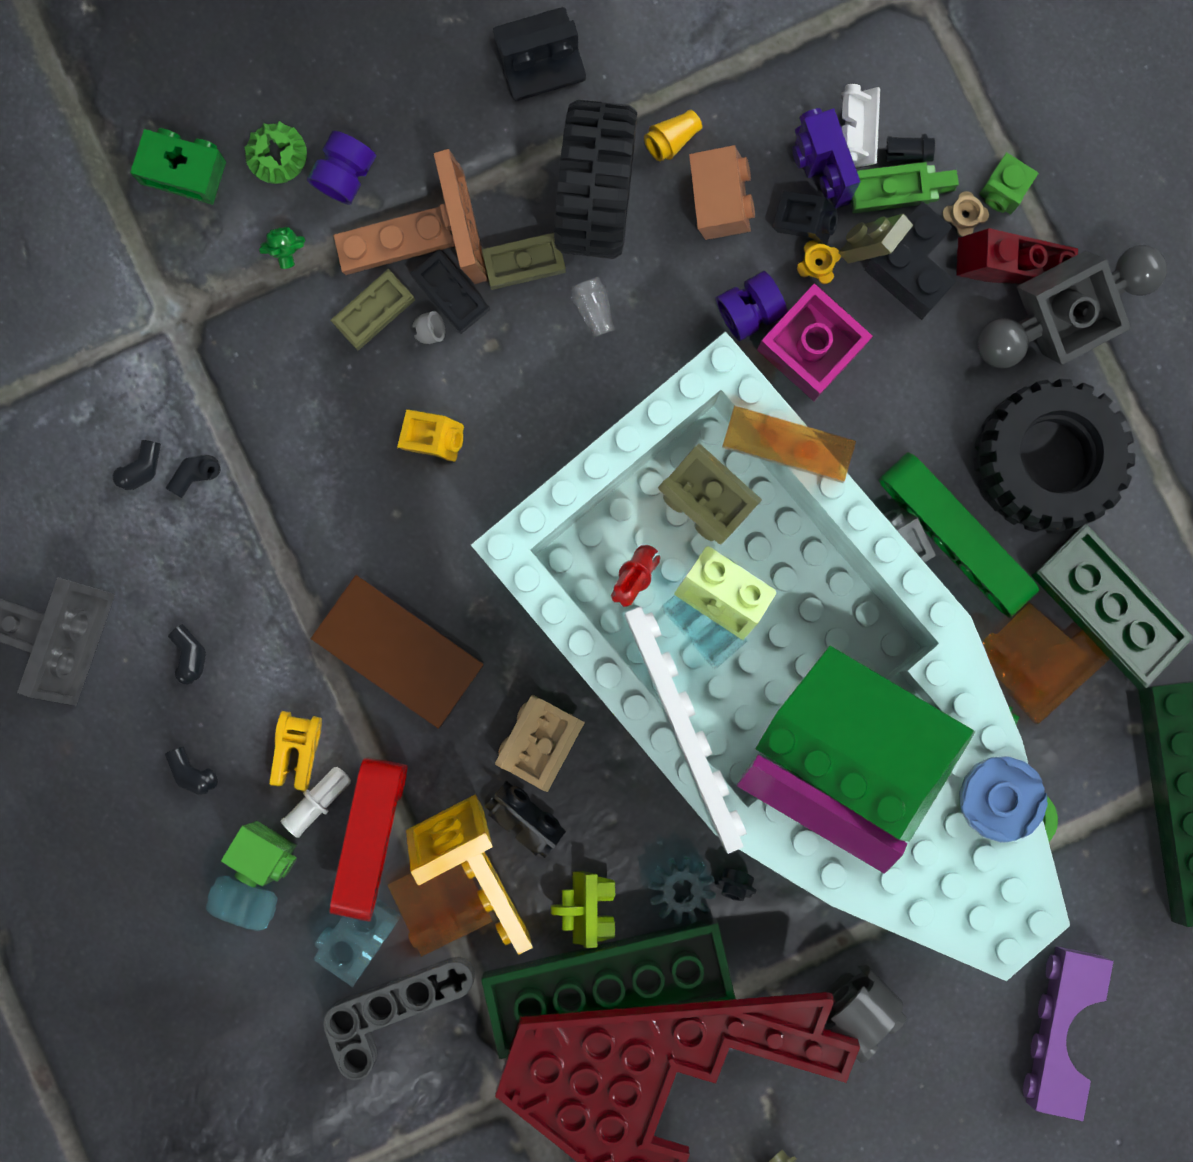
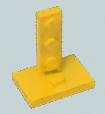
[406,794,533,955]

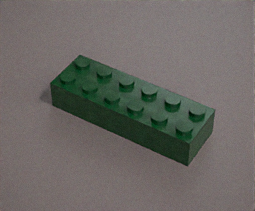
[1138,681,1193,927]
[481,917,736,1059]

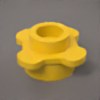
[797,240,841,284]

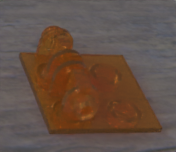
[982,603,1088,710]
[388,864,493,957]

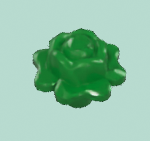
[259,227,306,269]

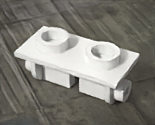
[841,84,880,168]

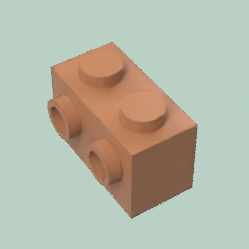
[689,145,755,240]

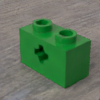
[130,128,226,205]

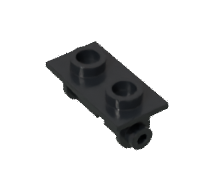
[485,781,566,858]

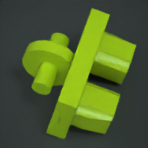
[551,871,615,948]

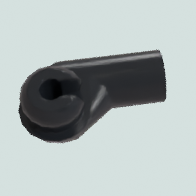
[113,440,161,490]
[168,624,206,685]

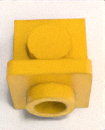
[397,410,464,462]

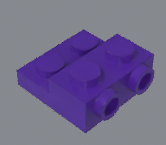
[792,108,861,209]

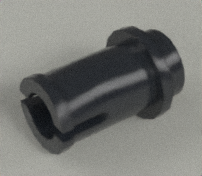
[886,134,935,163]

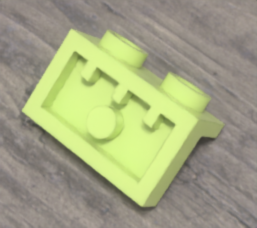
[674,546,776,640]

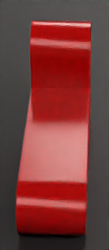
[330,757,408,922]

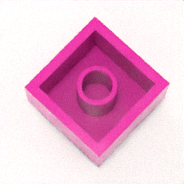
[757,283,873,401]

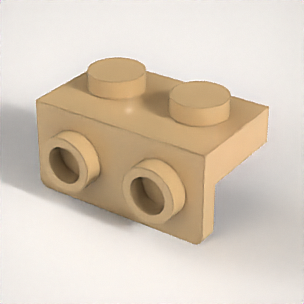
[495,695,585,792]

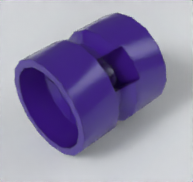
[307,131,376,205]
[716,271,788,341]

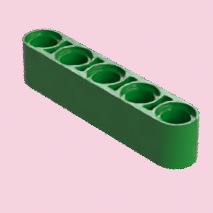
[879,452,1039,618]

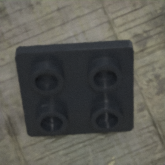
[493,7,586,101]

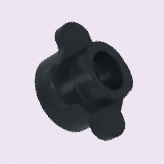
[714,869,757,901]

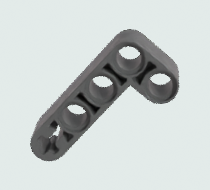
[323,956,475,1080]

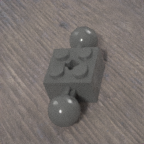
[977,245,1167,368]

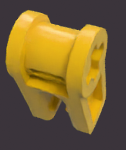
[269,711,322,791]

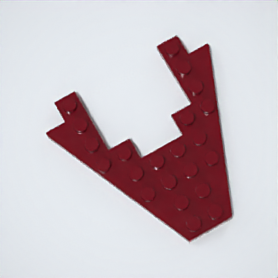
[495,992,860,1162]

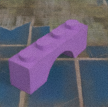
[1023,946,1114,1121]

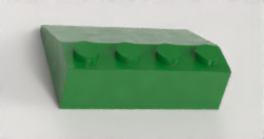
[755,646,976,842]

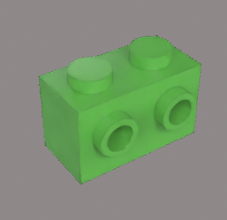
[221,821,297,888]

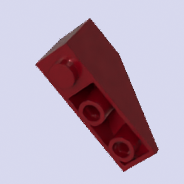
[956,228,1078,284]

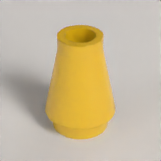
[644,110,702,161]

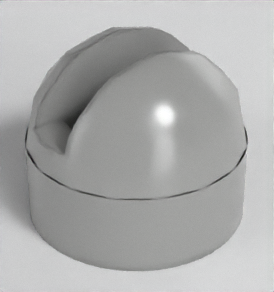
[412,311,445,344]

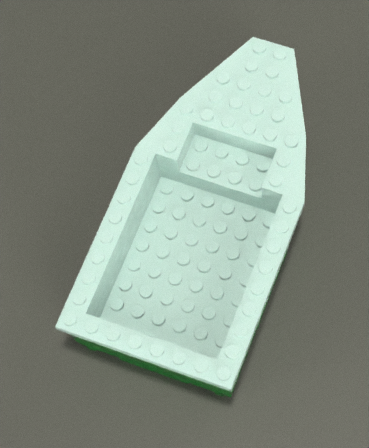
[471,331,1070,981]

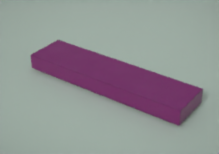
[737,755,908,874]

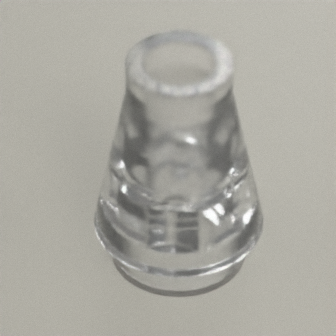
[570,277,615,338]

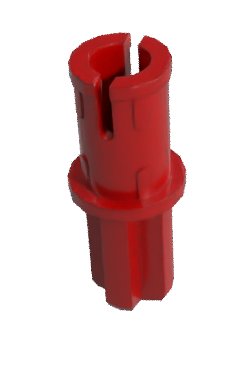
[611,545,660,607]

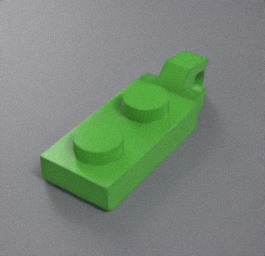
[851,162,959,213]

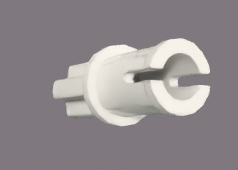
[281,767,351,838]

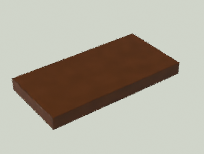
[310,575,484,729]

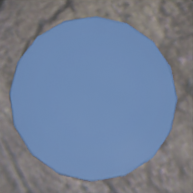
[959,756,1048,842]

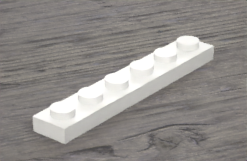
[624,606,747,854]

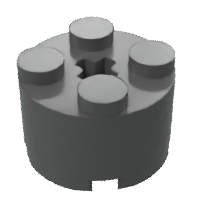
[824,965,907,1063]

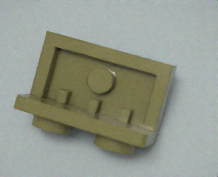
[658,443,762,545]

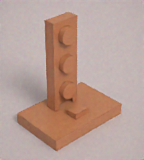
[334,149,489,284]

